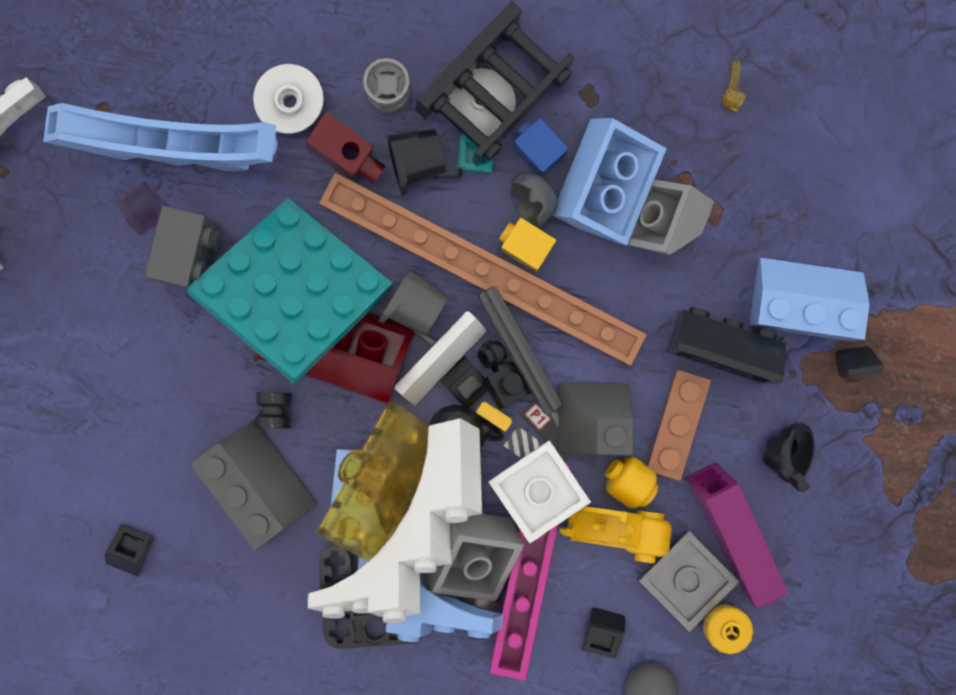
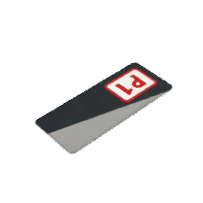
[520,399,574,462]

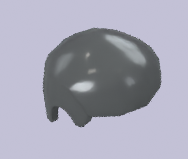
[510,172,558,228]
[624,663,679,695]

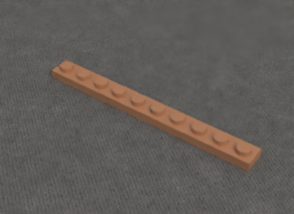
[319,173,647,366]

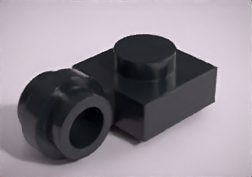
[477,340,531,411]

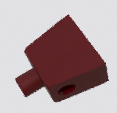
[305,112,386,184]

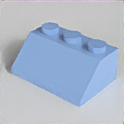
[553,118,667,246]
[749,258,870,342]

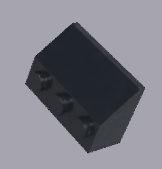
[666,307,786,384]

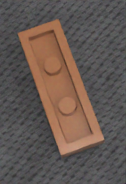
[647,370,711,481]

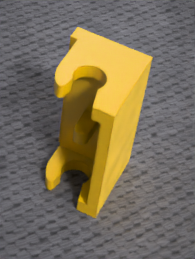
[559,506,643,551]

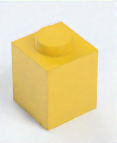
[499,217,556,273]

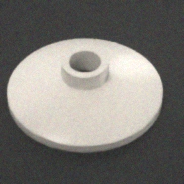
[253,64,324,134]
[448,68,516,137]

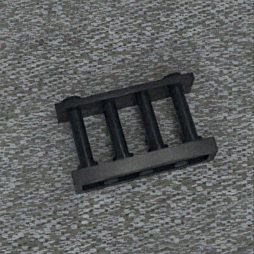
[415,1,575,166]

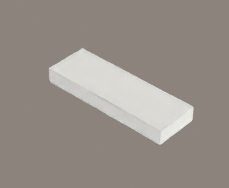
[394,311,487,406]

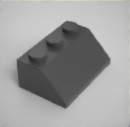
[190,420,318,551]

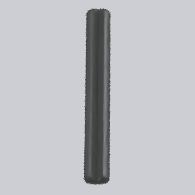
[478,286,561,415]

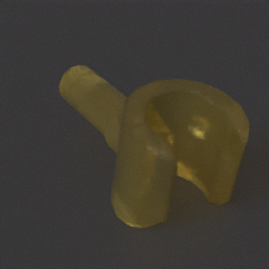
[721,61,746,112]

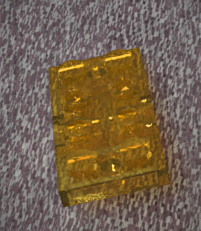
[317,401,429,562]

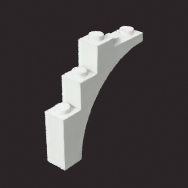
[308,418,482,623]

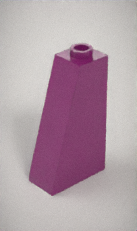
[685,462,788,609]

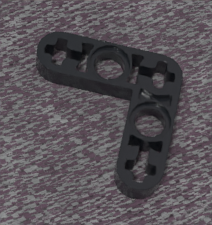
[319,544,423,649]

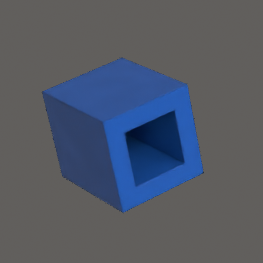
[513,118,569,177]

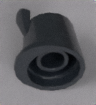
[387,129,463,196]

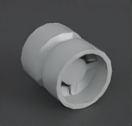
[363,58,412,115]

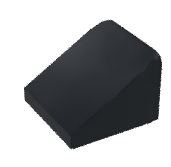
[835,346,884,377]
[440,356,488,408]
[104,524,154,576]
[581,607,626,658]

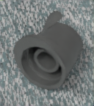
[379,269,449,348]

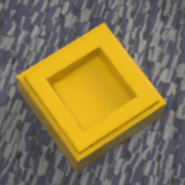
[476,402,512,432]

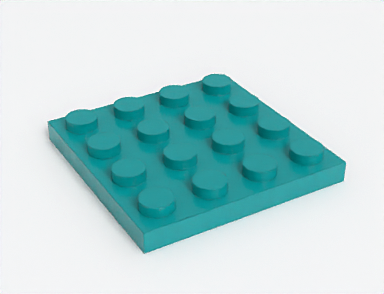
[187,198,393,385]

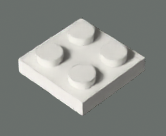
[488,440,591,543]

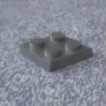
[638,530,739,632]

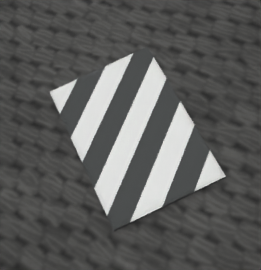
[504,426,543,459]

